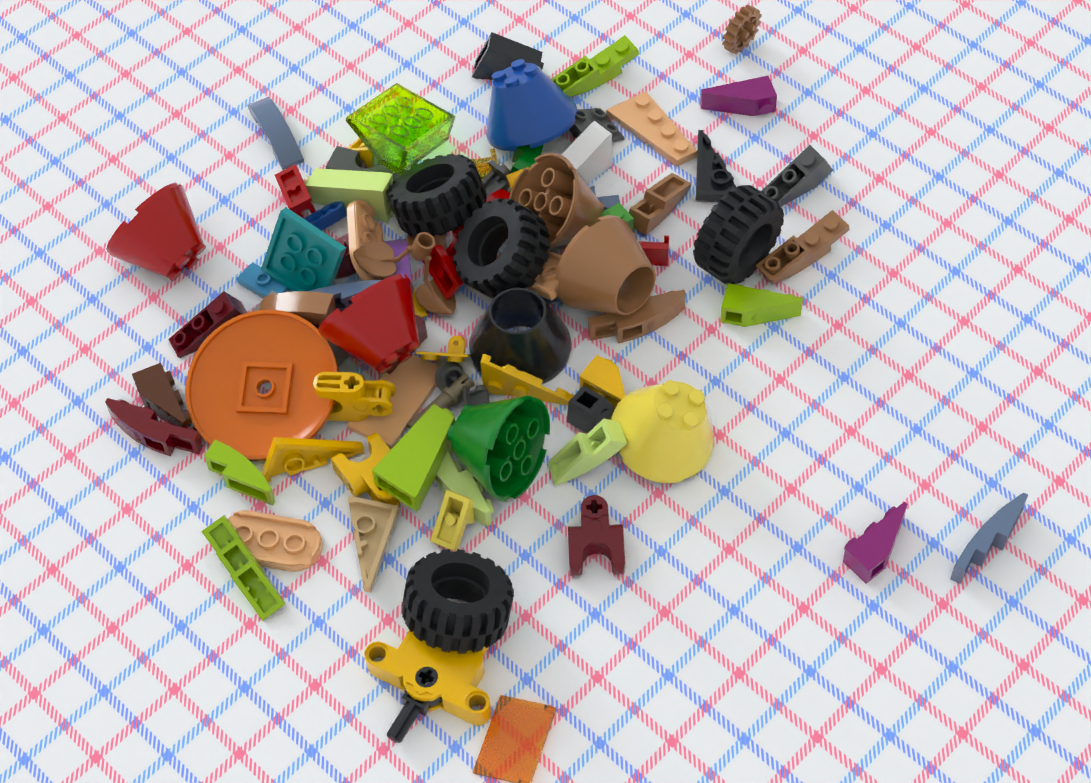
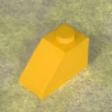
[579,355,625,408]

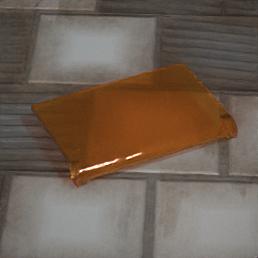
[472,695,557,783]

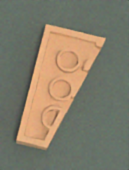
[606,91,697,167]

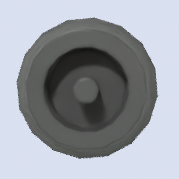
[435,361,464,391]

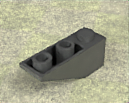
[761,145,834,207]

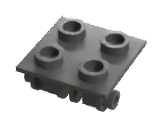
[569,108,625,141]

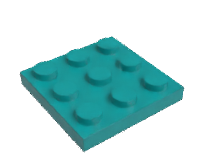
[261,207,346,292]

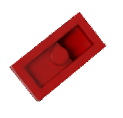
[422,244,463,300]

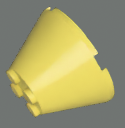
[611,380,714,483]

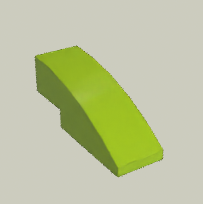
[204,440,275,506]

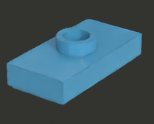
[237,262,291,298]

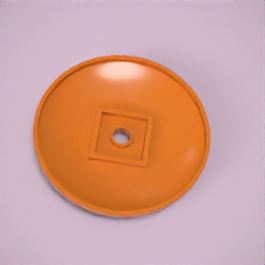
[185,310,339,461]

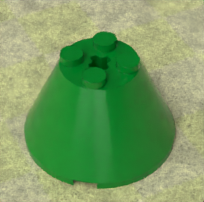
[447,396,550,502]

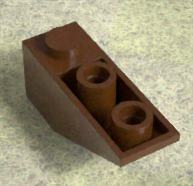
[132,363,192,428]

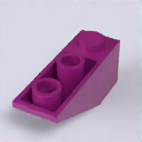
[843,502,908,584]

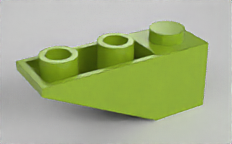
[720,283,803,327]

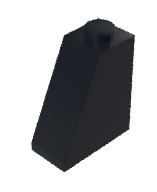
[472,32,544,80]

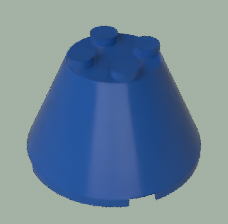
[486,59,578,151]

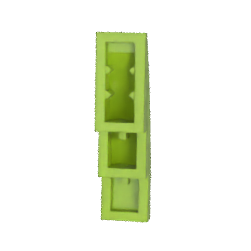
[201,515,286,621]

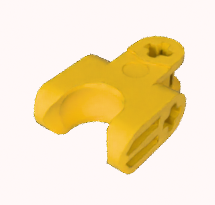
[313,372,396,422]
[331,433,401,506]

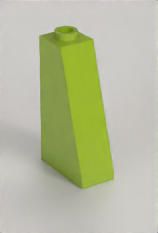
[372,404,455,512]

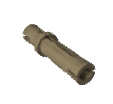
[406,373,475,430]

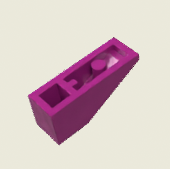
[700,75,777,116]

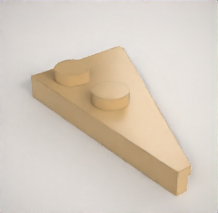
[348,496,400,593]

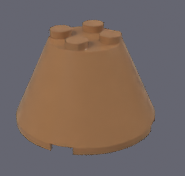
[509,153,604,249]

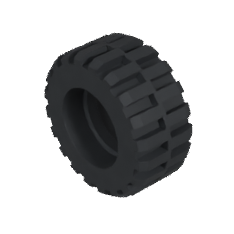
[388,154,487,237]
[693,185,784,285]
[453,198,550,299]
[401,549,514,654]

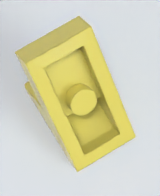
[430,490,475,551]

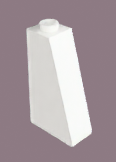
[561,121,612,185]

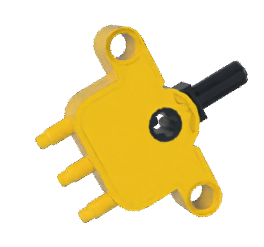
[364,630,492,743]

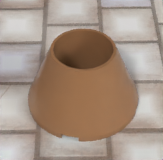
[555,215,656,315]

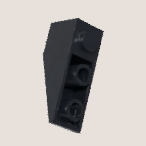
[566,385,619,452]

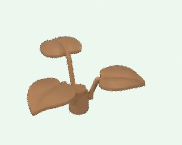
[353,232,456,315]

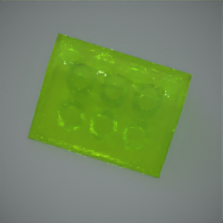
[345,83,456,175]

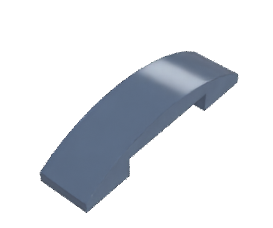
[247,97,304,170]

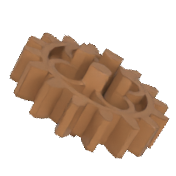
[722,4,762,55]

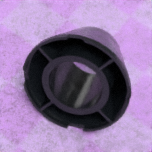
[469,288,571,384]

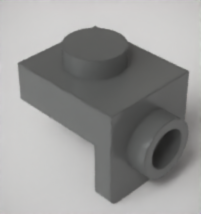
[482,159,511,196]

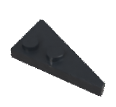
[695,130,737,201]

